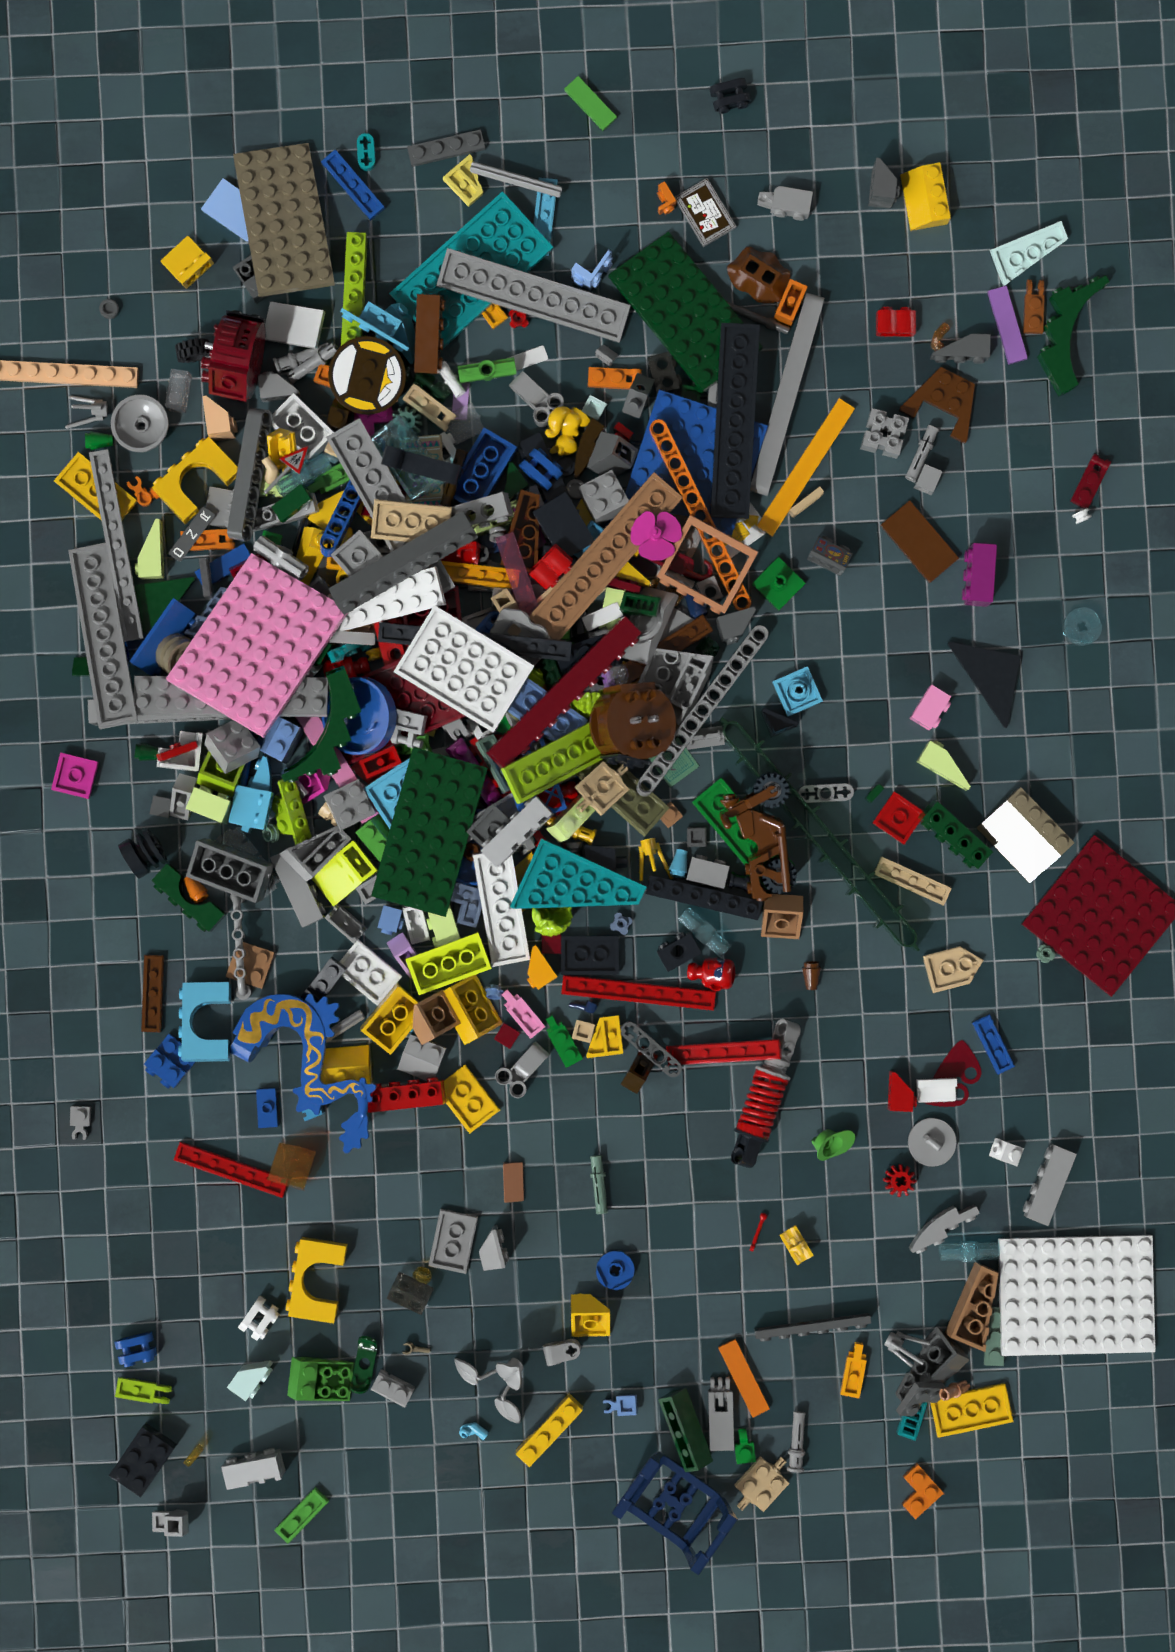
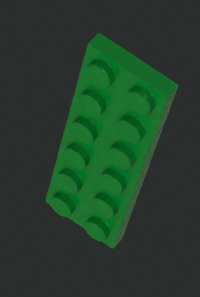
[692,778,795,889]

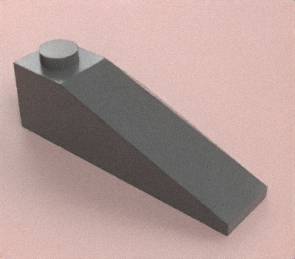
[895,1327,970,1402]

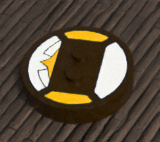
[328,336,406,415]

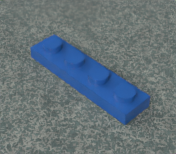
[321,149,385,221]

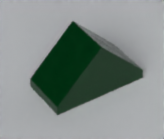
[505,462,529,502]

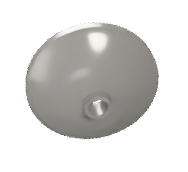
[111,395,169,452]

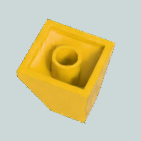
[571,1293,610,1337]

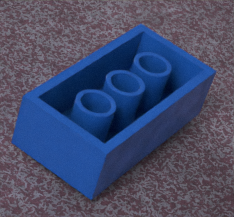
[453,427,518,514]

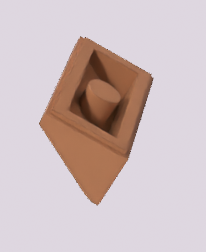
[503,1162,524,1203]

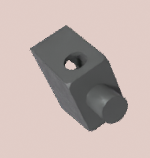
[622,373,655,418]

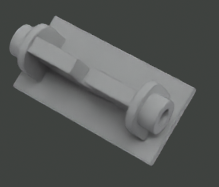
[687,726,725,750]

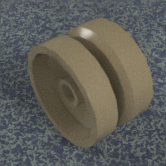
[156,633,192,675]

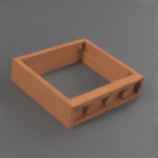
[657,515,759,615]

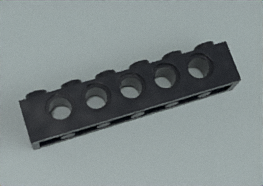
[645,875,762,921]

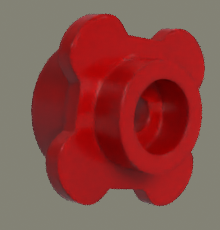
[509,310,529,328]

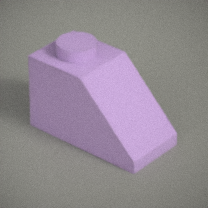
[387,932,417,979]

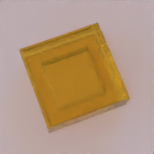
[183,1444,204,1467]

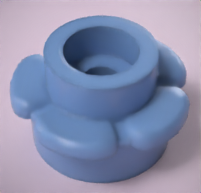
[485,984,504,1000]

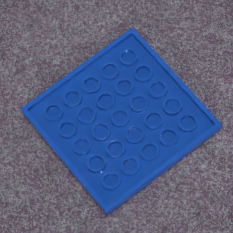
[625,390,768,536]

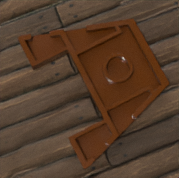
[899,367,975,444]

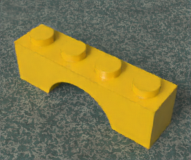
[515,1393,583,1468]

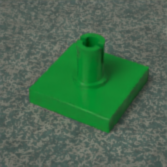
[751,557,806,611]

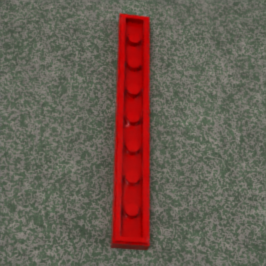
[561,975,716,1010]

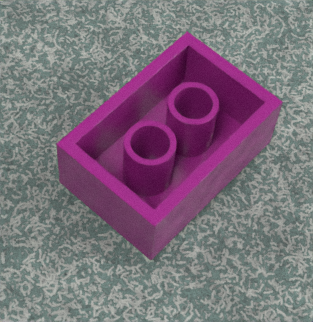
[962,543,997,607]

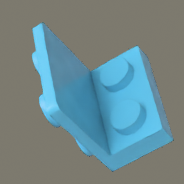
[229,785,274,831]

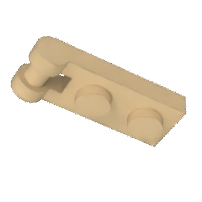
[402,384,457,432]

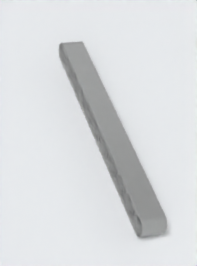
[751,293,825,496]
[636,625,768,797]

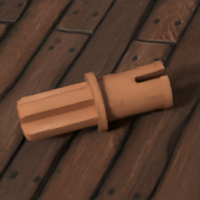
[939,1380,970,1401]

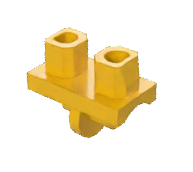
[779,1225,814,1265]

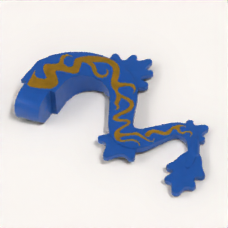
[230,993,377,1153]

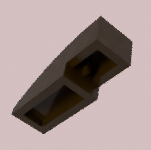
[574,418,605,479]

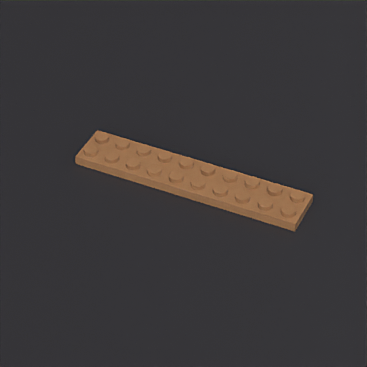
[529,473,683,640]

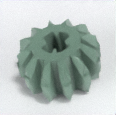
[390,406,423,438]

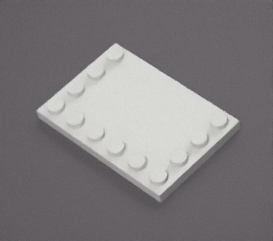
[394,605,535,733]

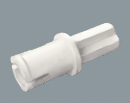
[439,361,466,398]

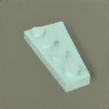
[990,221,1068,286]

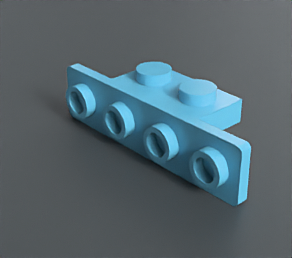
[340,301,409,352]

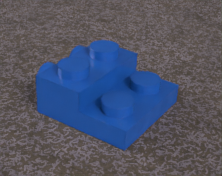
[144,1033,196,1089]

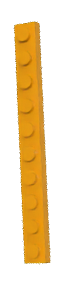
[326,557,520,590]

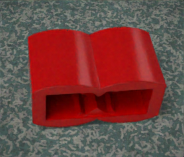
[876,307,916,337]
[529,544,573,589]

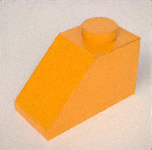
[527,945,558,990]

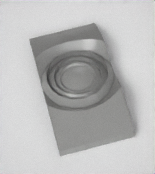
[622,587,678,665]

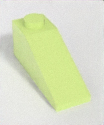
[135,519,164,579]
[916,740,971,791]

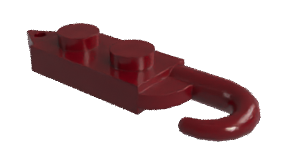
[648,552,713,582]

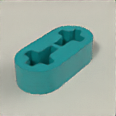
[357,133,376,171]

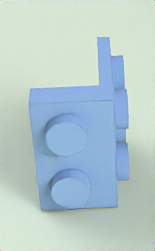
[571,250,613,291]

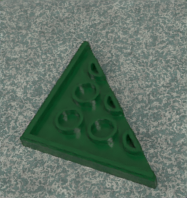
[134,577,196,635]

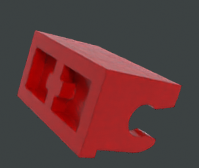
[441,542,481,565]

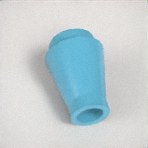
[669,849,688,879]

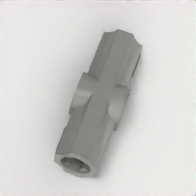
[253,536,309,581]

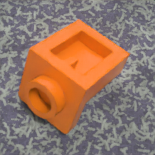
[657,181,676,215]

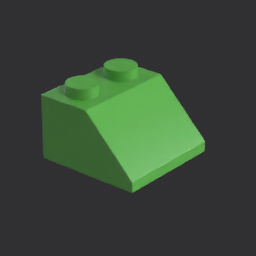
[355,814,390,862]

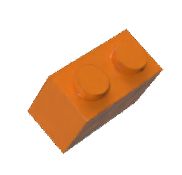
[774,279,808,326]

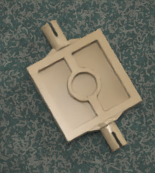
[575,761,630,816]
[734,1456,790,1512]

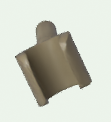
[402,1342,430,1355]

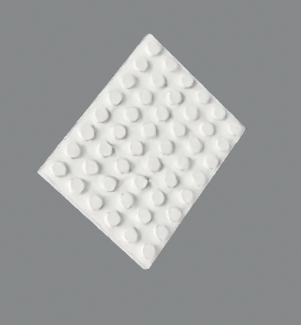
[998,1235,1155,1356]

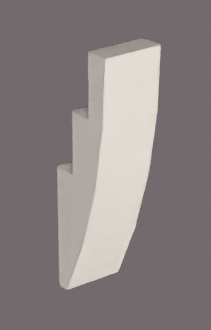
[402,905,430,944]

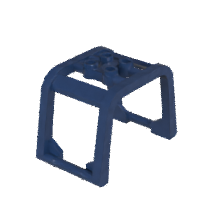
[612,1451,738,1575]

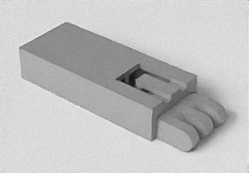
[708,1377,734,1451]

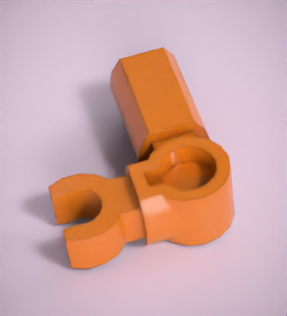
[127,476,159,507]

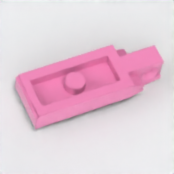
[501,989,546,1039]

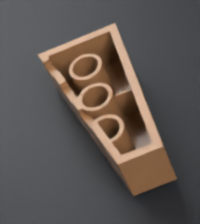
[945,1262,999,1352]

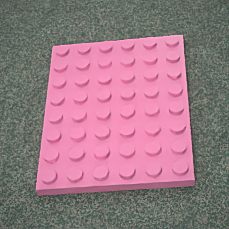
[166,553,348,738]

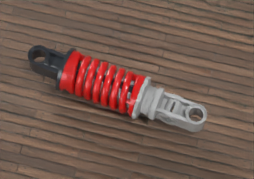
[731,1019,801,1168]

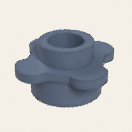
[610,913,632,935]

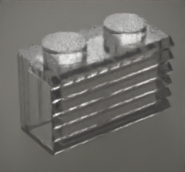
[164,369,192,413]

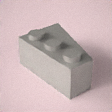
[221,1448,286,1490]

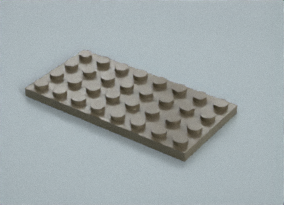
[233,143,335,297]

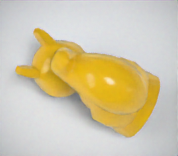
[545,406,590,456]

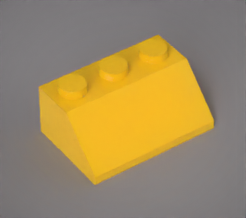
[900,162,951,231]
[443,975,503,1045]
[360,983,419,1055]
[321,1045,372,1084]

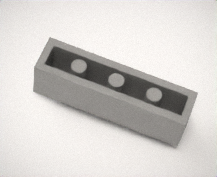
[270,853,326,928]
[1023,1144,1077,1226]

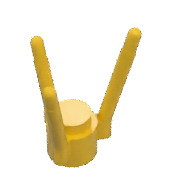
[638,838,673,881]

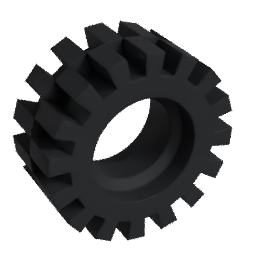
[175,338,211,363]

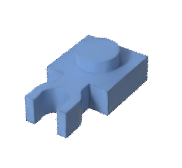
[603,1394,638,1416]

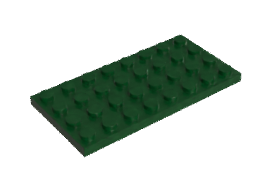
[608,231,763,393]
[371,748,488,917]

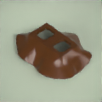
[727,246,790,303]

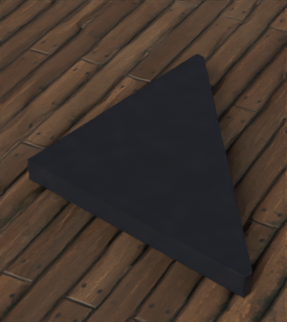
[947,642,1021,728]

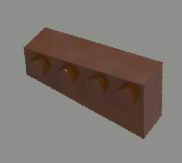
[414,293,445,374]
[500,489,540,572]

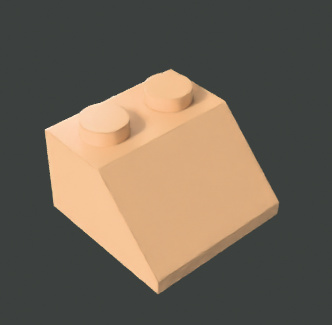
[202,396,238,441]

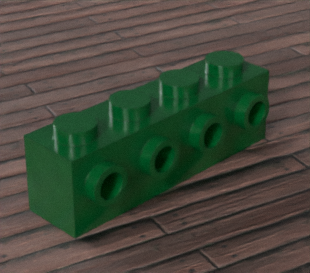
[918,800,993,869]
[658,1388,713,1472]

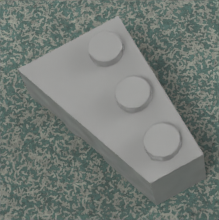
[280,825,351,882]

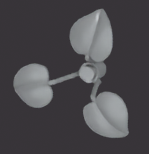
[454,1357,523,1423]

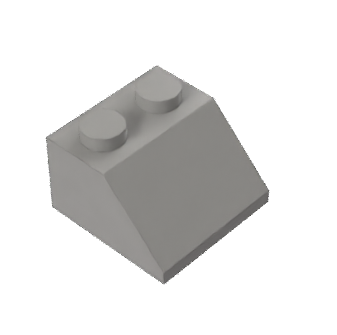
[398,1033,447,1081]

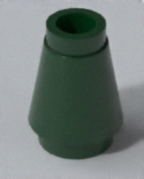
[134,742,159,761]

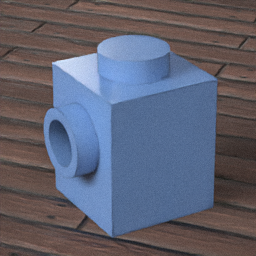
[377,905,405,935]

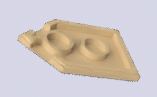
[923,946,984,993]

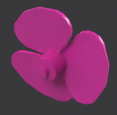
[630,511,682,560]

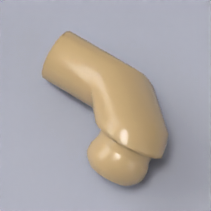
[262,456,279,484]

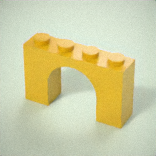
[152,436,238,524]
[286,1237,348,1324]

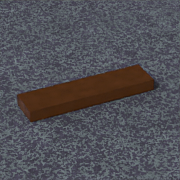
[141,955,164,1033]

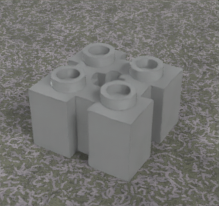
[860,408,909,459]

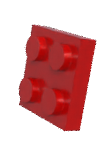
[872,791,923,845]

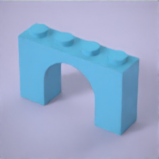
[178,982,231,1062]

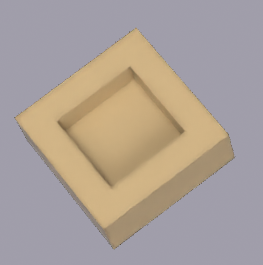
[572,1019,595,1043]

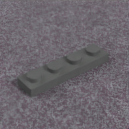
[407,129,485,167]

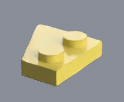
[443,154,483,207]

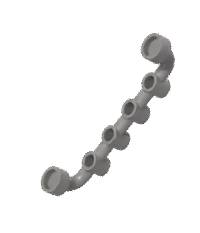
[230,894,252,1000]

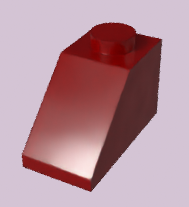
[359,746,402,779]
[888,1071,917,1112]

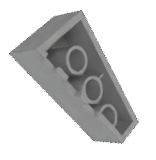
[481,797,554,868]

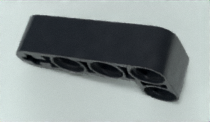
[381,445,462,485]

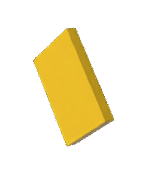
[444,1064,500,1134]

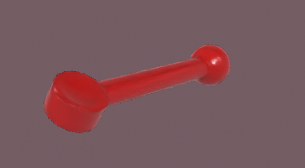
[749,1213,767,1252]

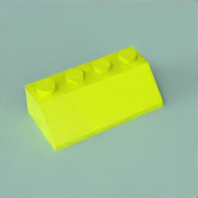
[405,932,492,995]

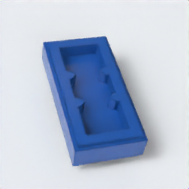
[256,1088,278,1128]

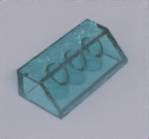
[371,415,445,501]

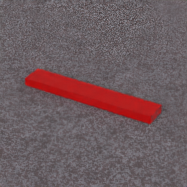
[666,1039,782,1066]
[174,1141,289,1198]

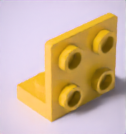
[161,236,214,289]

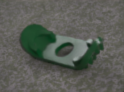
[350,1336,378,1394]

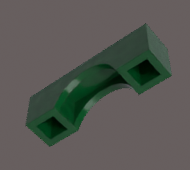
[151,863,227,932]

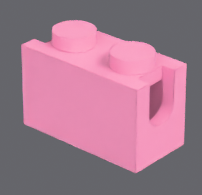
[909,685,951,730]

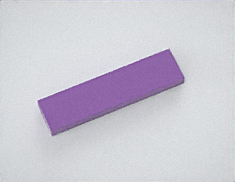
[987,286,1027,365]

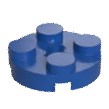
[596,1250,635,1290]

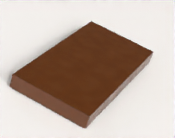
[880,501,959,584]

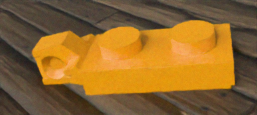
[840,1342,867,1398]

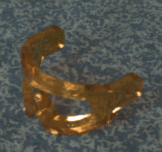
[650,578,684,606]

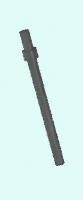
[725,300,790,334]

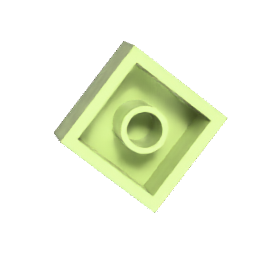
[186,785,232,824]

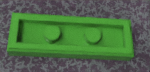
[564,76,617,131]
[274,1487,329,1544]

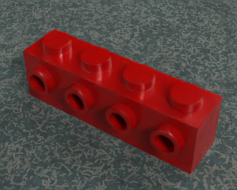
[367,1077,446,1113]

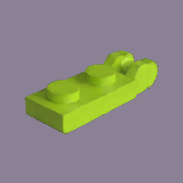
[115,1377,172,1404]

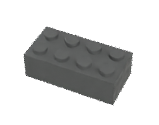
[186,838,274,903]

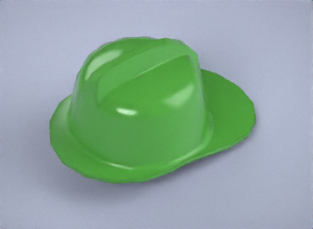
[811,1129,855,1161]

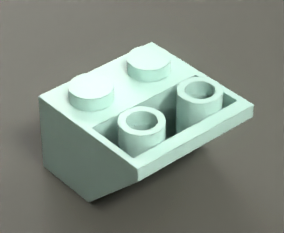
[227,1360,273,1401]

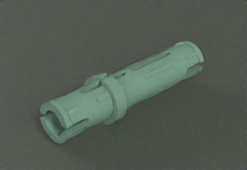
[590,1155,608,1214]

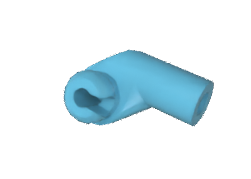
[459,1422,489,1440]

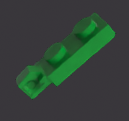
[546,1015,583,1068]

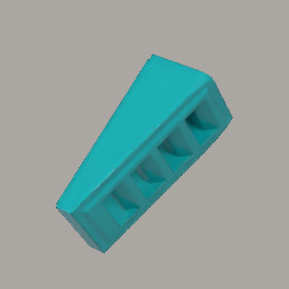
[896,1402,928,1441]

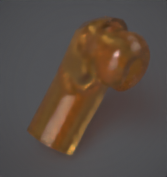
[930,323,950,351]

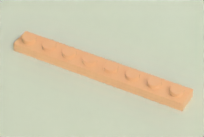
[0,360,139,388]

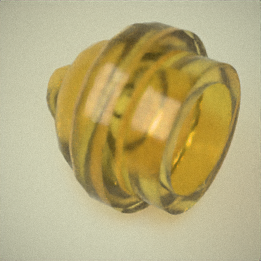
[412,1267,432,1287]

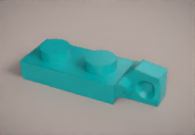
[327,635,378,663]

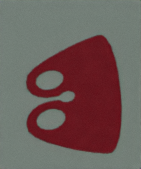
[925,1040,981,1107]

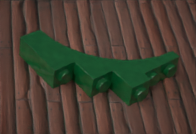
[1037,276,1110,397]
[280,666,361,783]

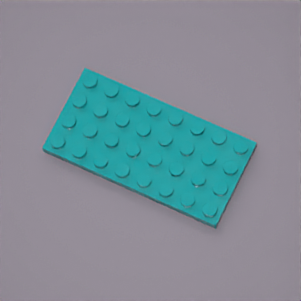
[389,191,554,351]

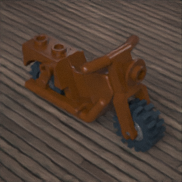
[719,771,797,901]

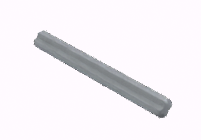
[470,161,562,197]

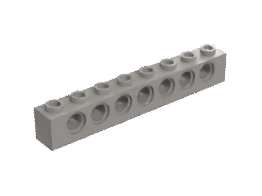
[363,492,514,549]

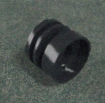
[118,828,168,879]

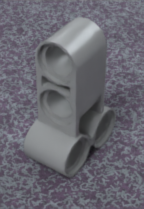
[509,371,564,427]
[495,1041,550,1098]

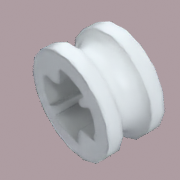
[1072,508,1092,524]

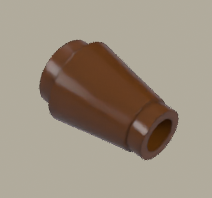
[802,961,821,990]

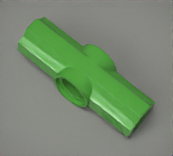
[458,357,517,383]

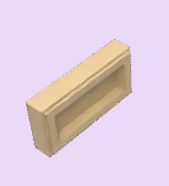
[788,487,824,518]

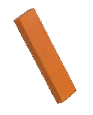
[718,1339,770,1418]

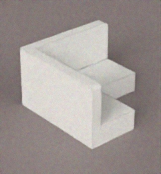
[157,731,203,772]

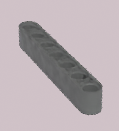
[227,408,273,541]

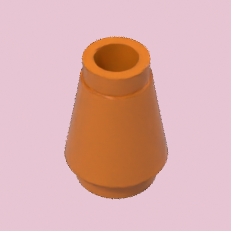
[183,877,208,904]

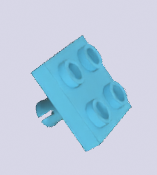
[772,666,823,717]

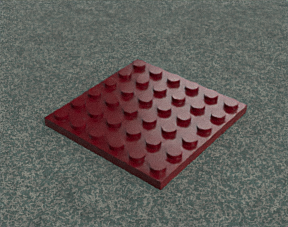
[1021,835,1175,997]

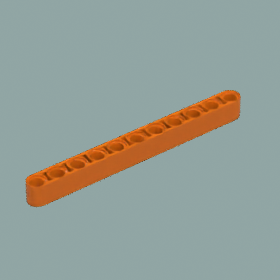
[649,419,751,611]

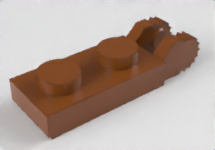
[1023,280,1045,334]

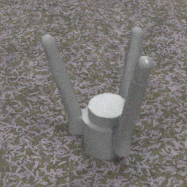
[65,396,108,429]
[884,1331,930,1367]

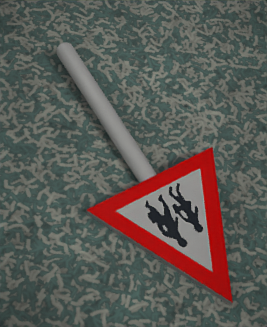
[264,446,309,494]

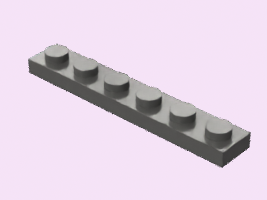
[754,1313,871,1341]

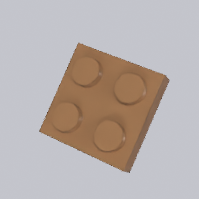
[226,942,275,989]

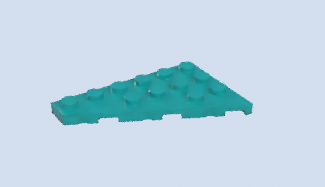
[510,839,646,909]

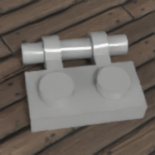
[390,708,427,748]

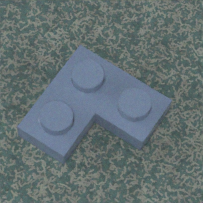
[451,883,482,928]

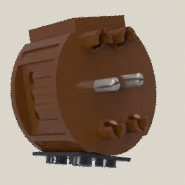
[589,682,676,769]

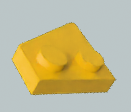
[586,1015,623,1058]

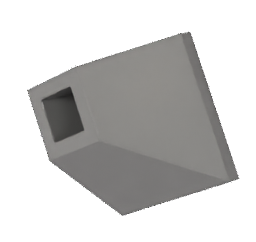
[479,1225,509,1271]

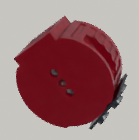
[201,310,266,402]

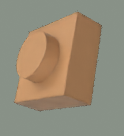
[660,802,683,828]

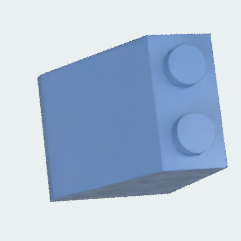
[256,717,304,764]

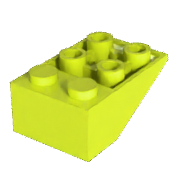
[311,840,378,907]

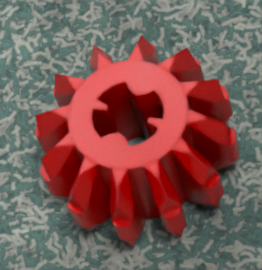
[883,1164,917,1197]

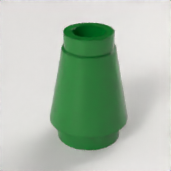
[85,431,113,450]

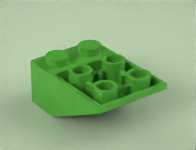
[287,1357,354,1401]

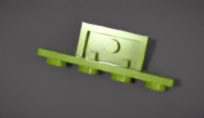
[272,779,312,845]

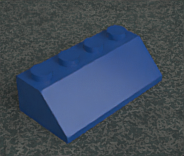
[129,598,198,676]

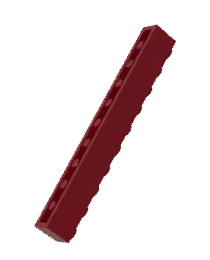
[486,616,641,768]

